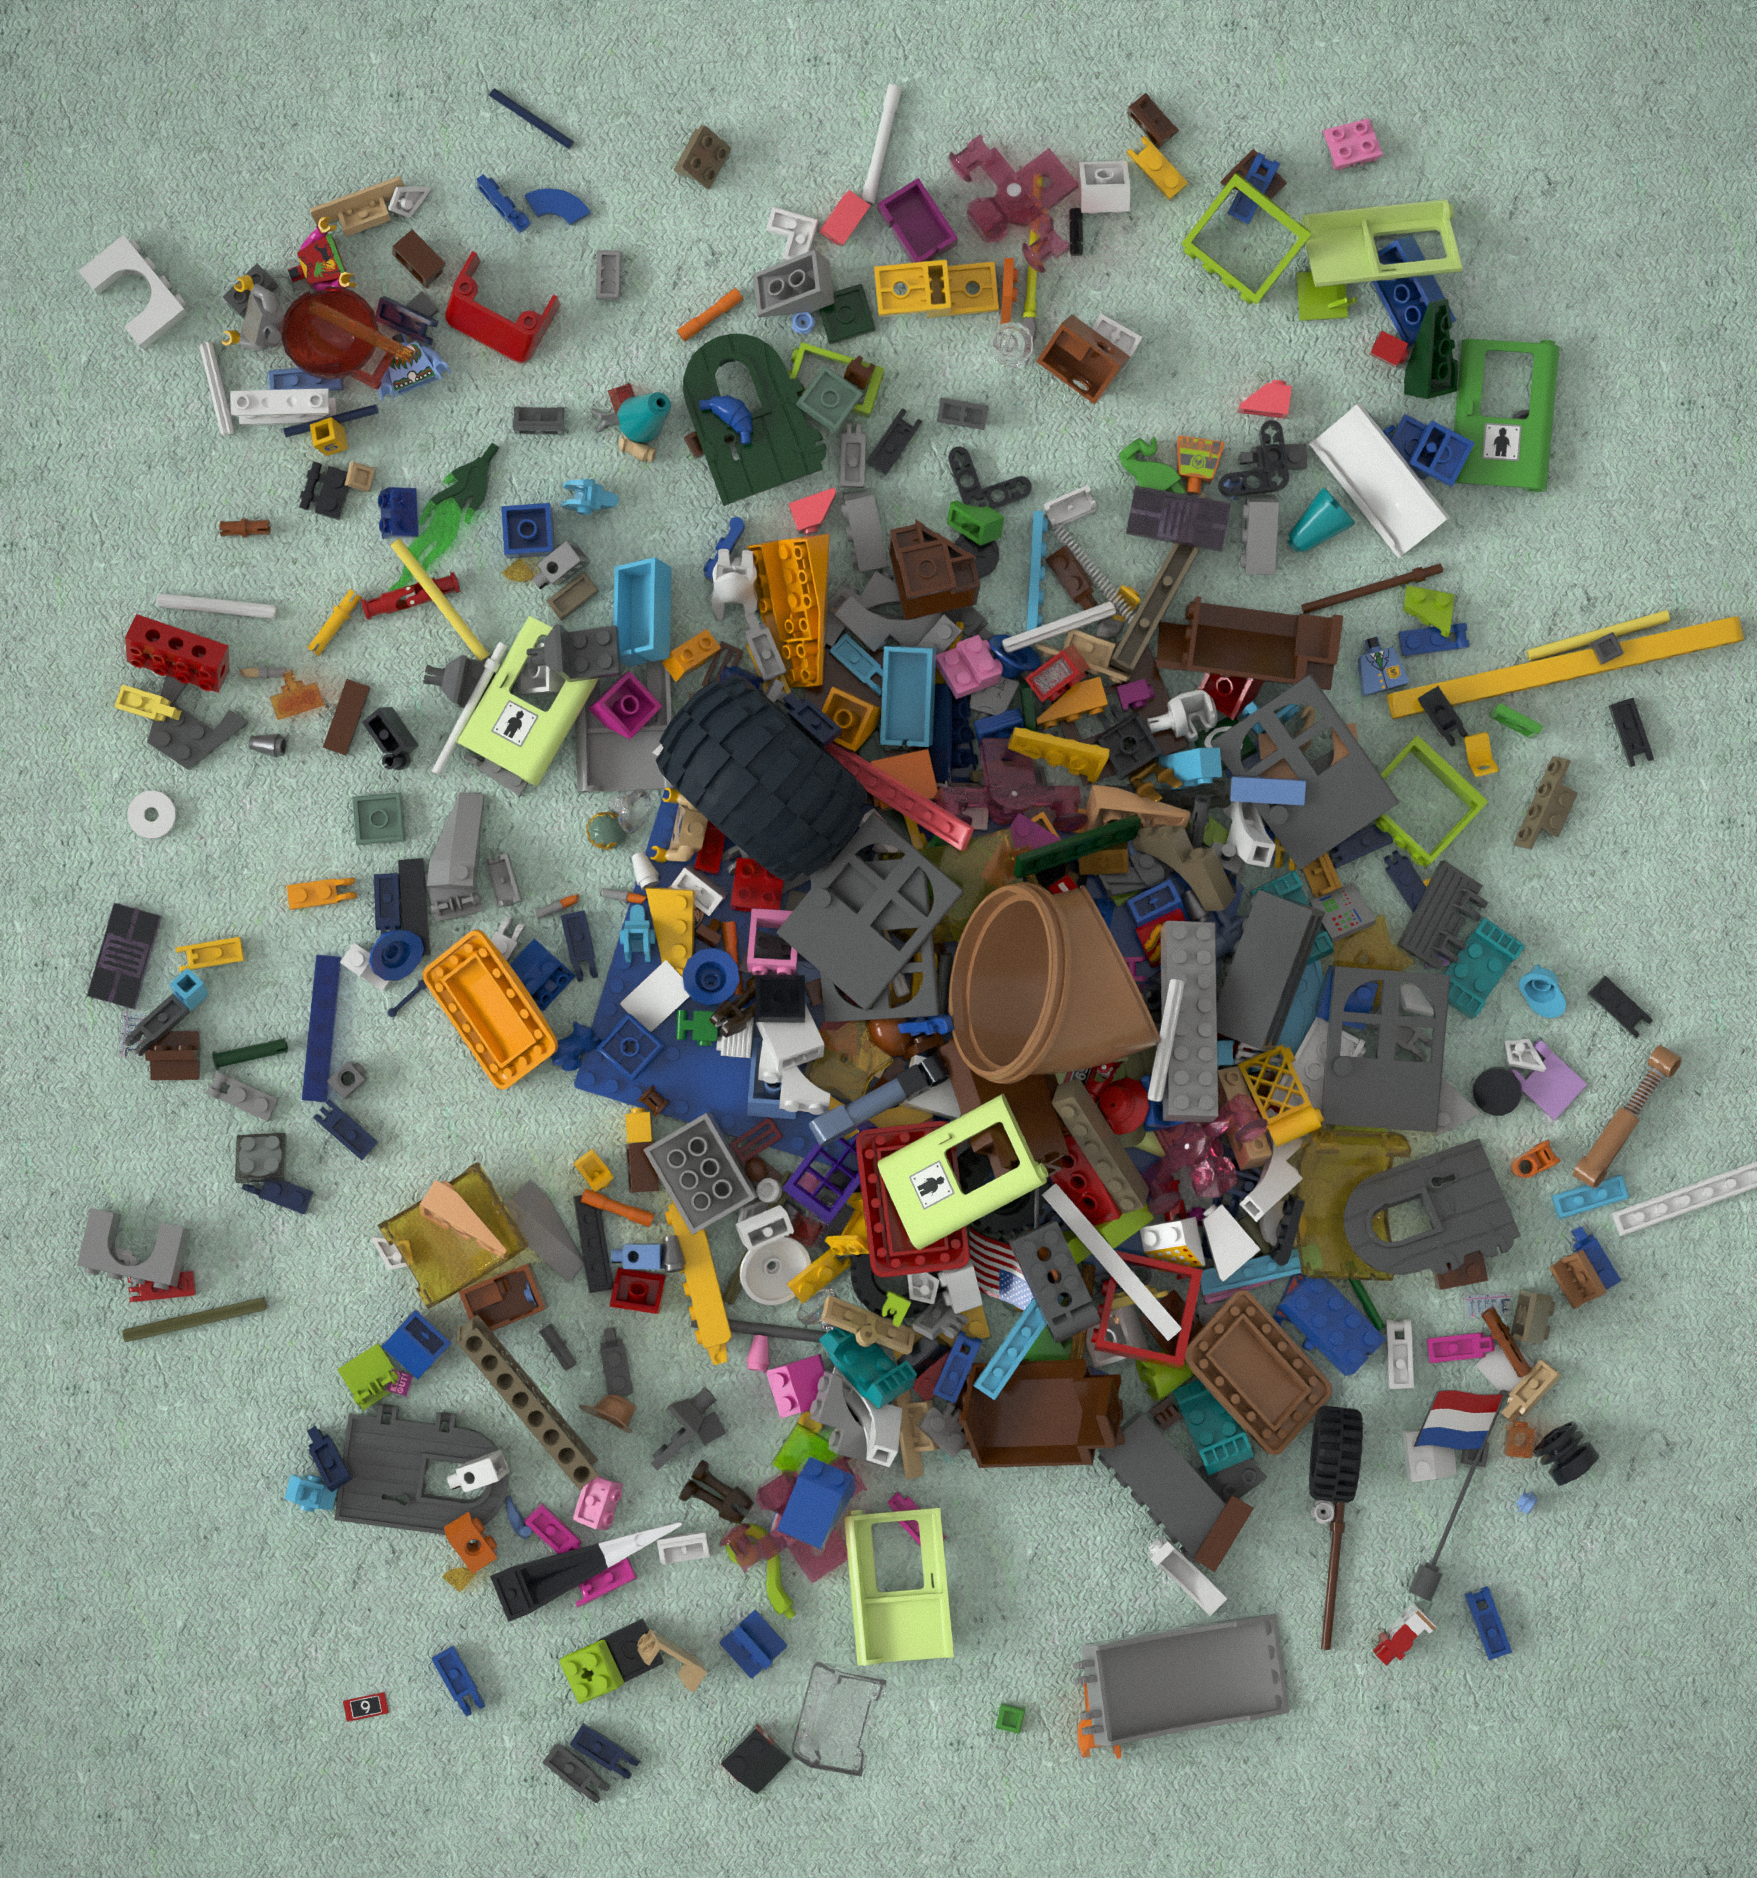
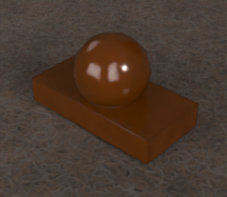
[737,1148,783,1186]

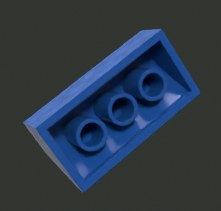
[1372,235,1456,348]

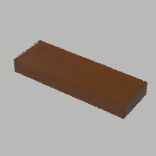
[323,679,371,756]
[1193,1495,1254,1572]

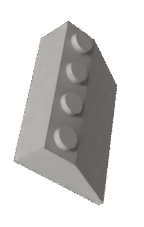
[643,1111,759,1235]

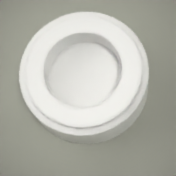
[756,1178,782,1203]

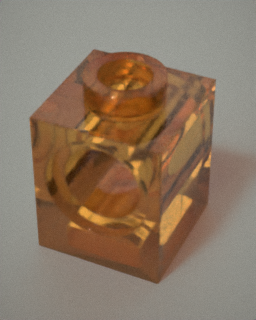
[1503,1421,1535,1459]

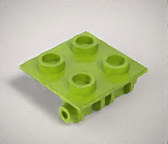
[337,1343,399,1411]

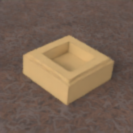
[345,462,375,492]

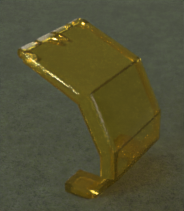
[1294,1129,1412,1281]
[377,1163,528,1309]

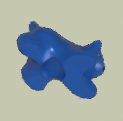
[550,1021,601,1072]

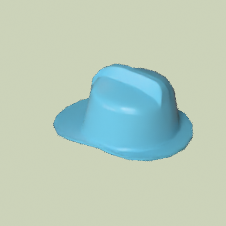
[1518,964,1566,1018]

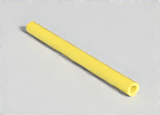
[390,538,489,661]
[1526,610,1670,661]

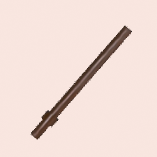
[1301,563,1443,614]
[1321,1502,1346,1650]

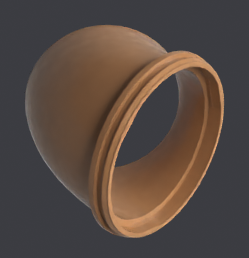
[949,883,1161,1084]

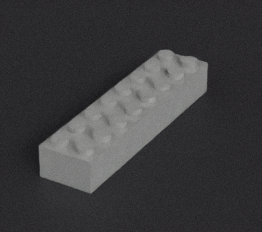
[1161,921,1218,1122]

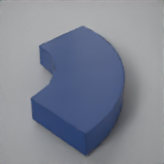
[524,188,591,226]

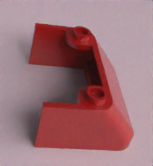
[445,251,561,364]

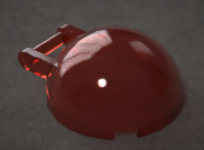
[281,286,403,389]

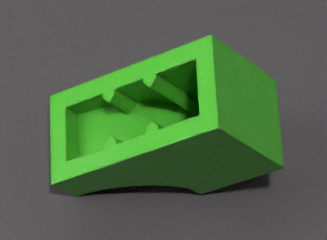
[947,500,1005,546]

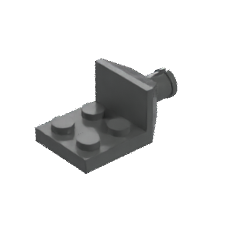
[526,624,621,682]
[424,655,516,709]
[651,1387,717,1471]

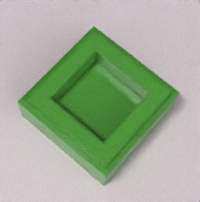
[996,1703,1025,1734]

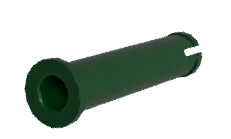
[212,1038,288,1070]

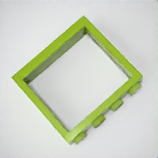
[1181,173,1313,305]
[1375,735,1488,868]

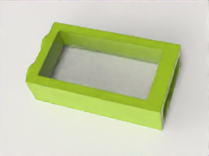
[787,342,884,418]

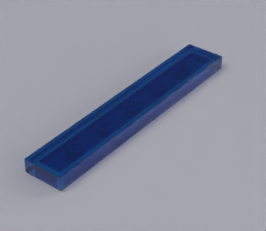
[302,955,342,1102]

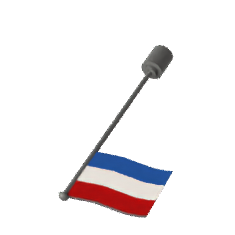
[1408,1390,1509,1602]

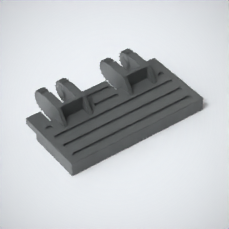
[1397,861,1488,970]

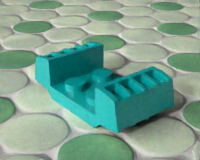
[1249,870,1334,966]
[1442,916,1525,1020]
[819,1327,917,1409]
[1173,1380,1254,1476]

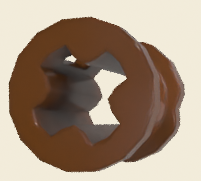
[638,1085,671,1117]

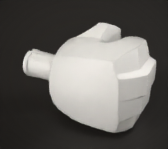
[1147,690,1218,743]

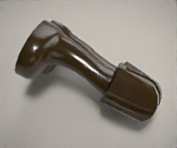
[709,976,755,1038]
[678,1459,754,1524]

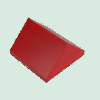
[609,1267,666,1314]

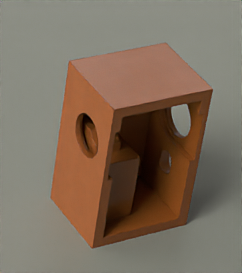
[1036,314,1130,405]
[458,1262,549,1331]

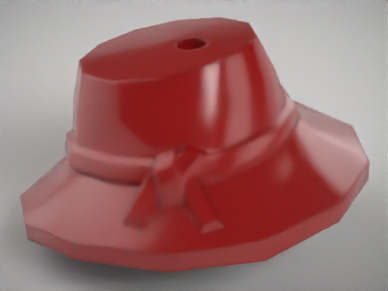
[1097,1077,1149,1135]

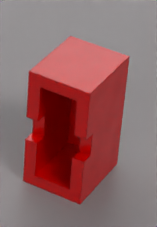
[1369,331,1410,367]

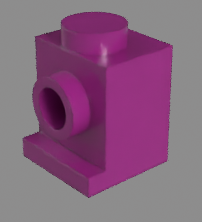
[1116,679,1155,713]

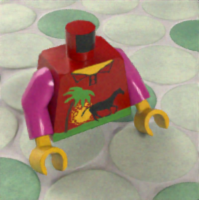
[288,217,356,295]

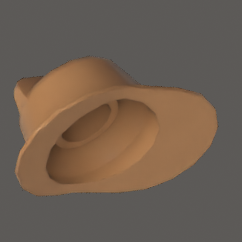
[579,1395,635,1433]

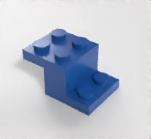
[1390,414,1475,487]

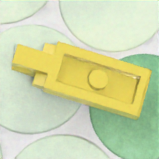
[114,685,182,722]

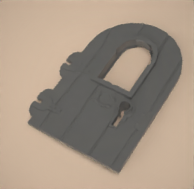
[1344,1139,1521,1275]

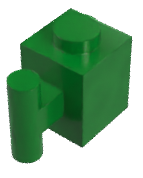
[676,1010,719,1046]

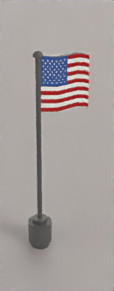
[970,1187,1039,1311]

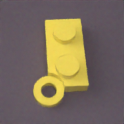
[1111,1284,1168,1310]

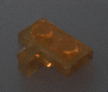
[270,669,325,720]

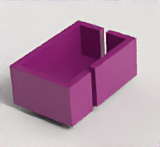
[878,178,958,263]

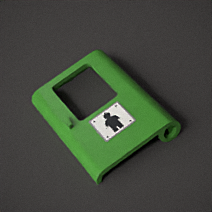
[1454,339,1559,492]

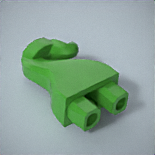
[1119,437,1186,514]
[1022,1326,1079,1361]

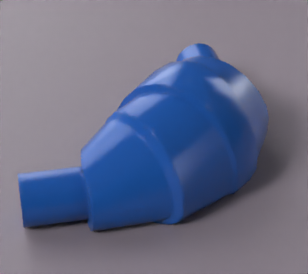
[699,395,753,445]

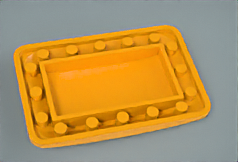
[422,929,558,1090]

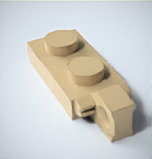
[1501,1359,1561,1423]

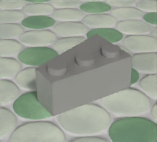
[841,488,888,572]
[1240,494,1279,575]
[1419,1060,1480,1136]

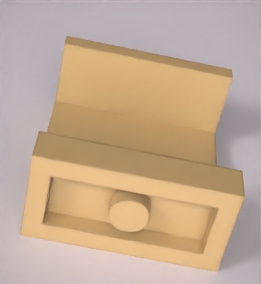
[637,1629,707,1693]

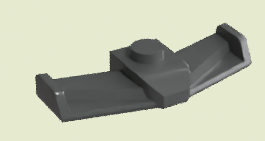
[1097,852,1175,897]

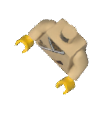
[650,788,708,863]

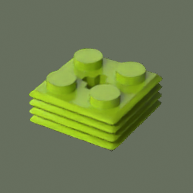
[559,1640,624,1704]

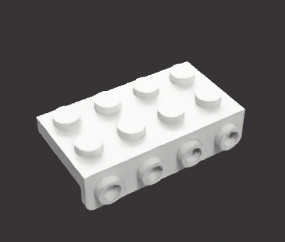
[1272,1016,1366,1125]

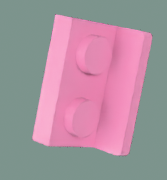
[572,1476,623,1530]

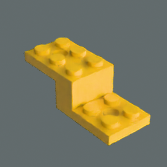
[874,260,999,318]

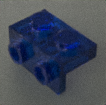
[378,487,418,539]

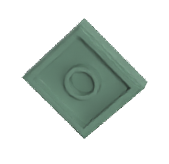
[796,365,864,433]
[352,792,406,846]

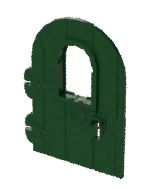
[683,334,827,506]

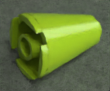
[1135,1351,1195,1402]

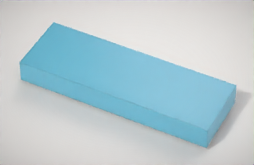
[1551,1175,1629,1219]

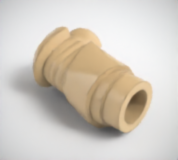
[619,434,656,462]

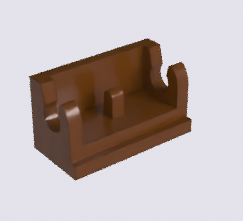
[1127,93,1179,149]
[392,229,446,288]
[626,1142,659,1193]

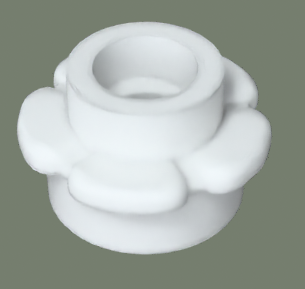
[1311,1500,1335,1524]

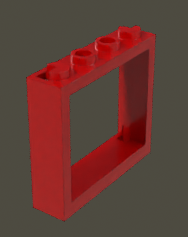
[1091,1251,1203,1370]

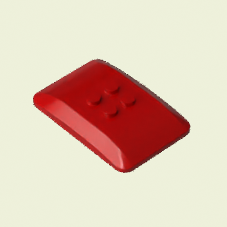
[856,1121,969,1278]

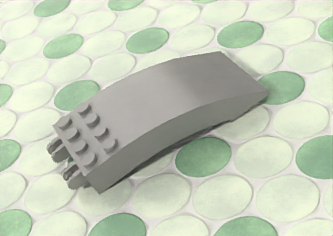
[1073,1614,1289,1746]

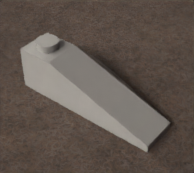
[427,792,484,890]
[494,1180,584,1282]

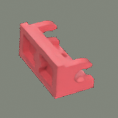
[818,190,871,246]

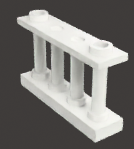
[230,389,337,426]

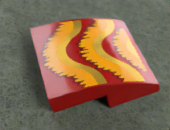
[1135,908,1186,968]

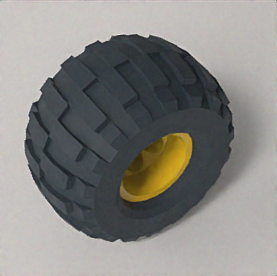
[656,674,868,881]

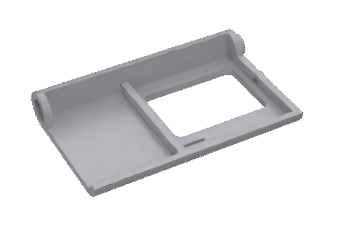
[575,659,674,793]

